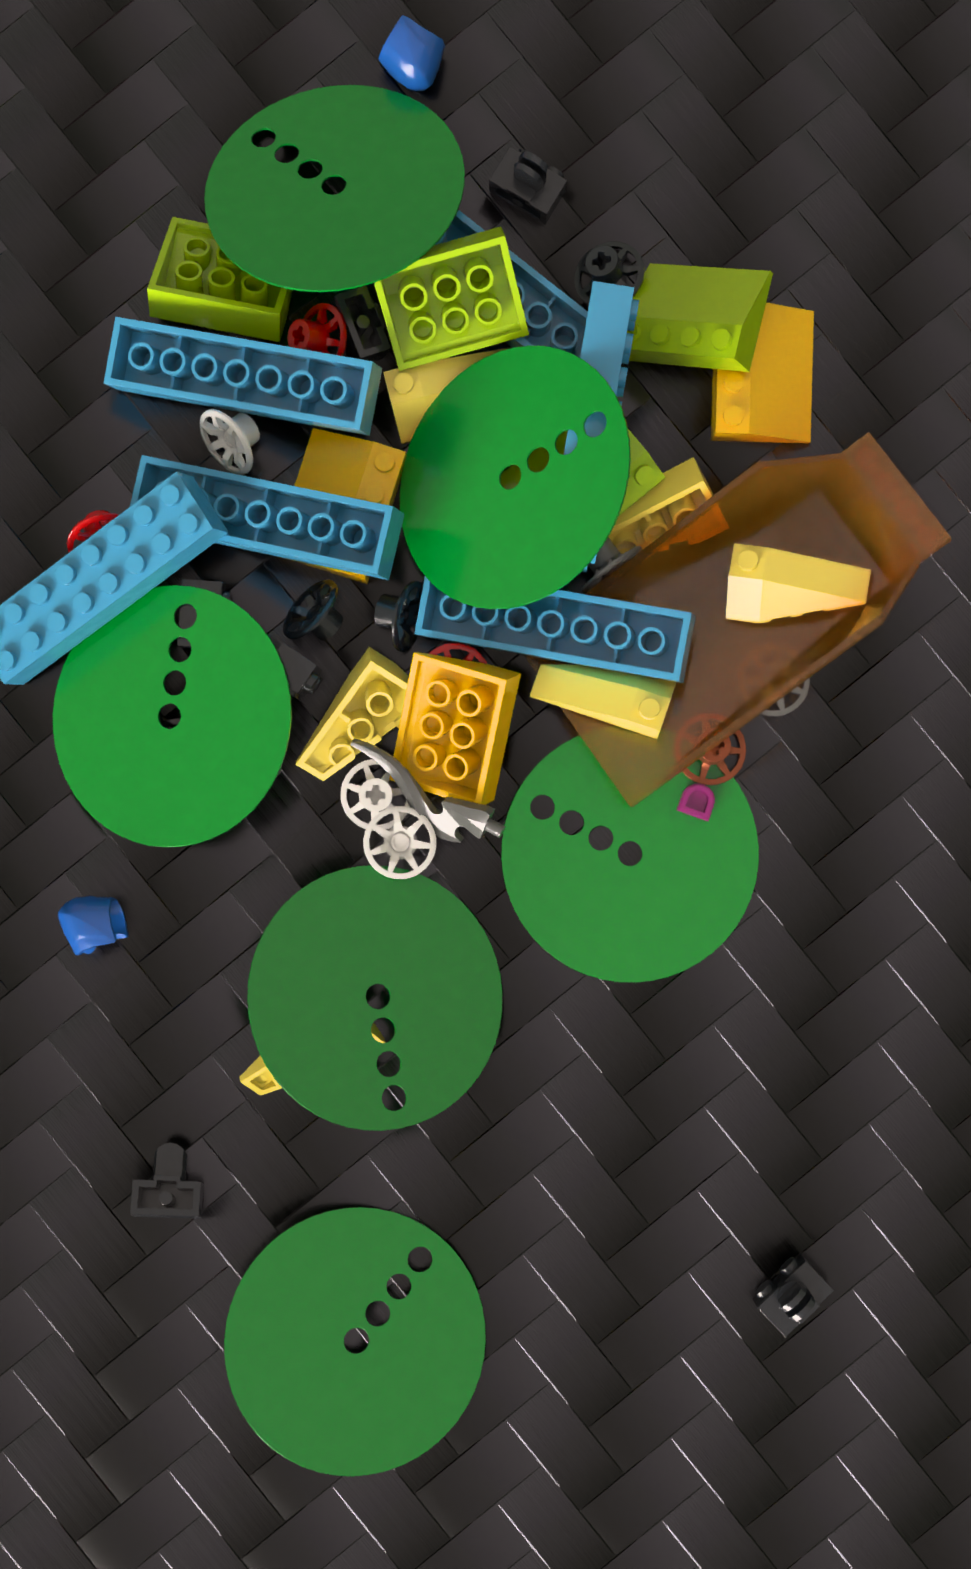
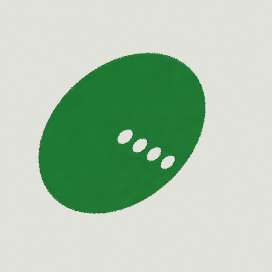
[204,85,465,292]
[400,346,631,609]
[53,585,292,847]
[501,726,759,983]
[247,865,502,1131]
[224,1207,486,1476]

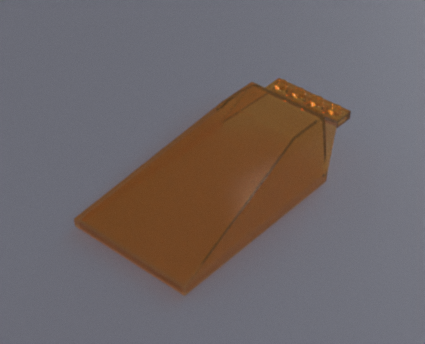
[524,432,952,807]

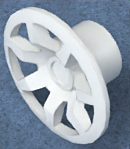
[200,409,260,475]
[341,759,410,831]
[363,806,436,879]

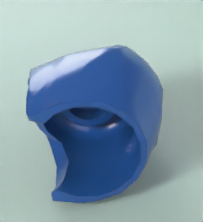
[378,15,445,91]
[58,896,128,955]

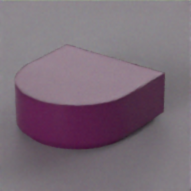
[676,784,715,821]

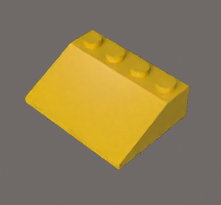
[711,303,814,444]
[286,428,407,584]
[389,652,521,805]

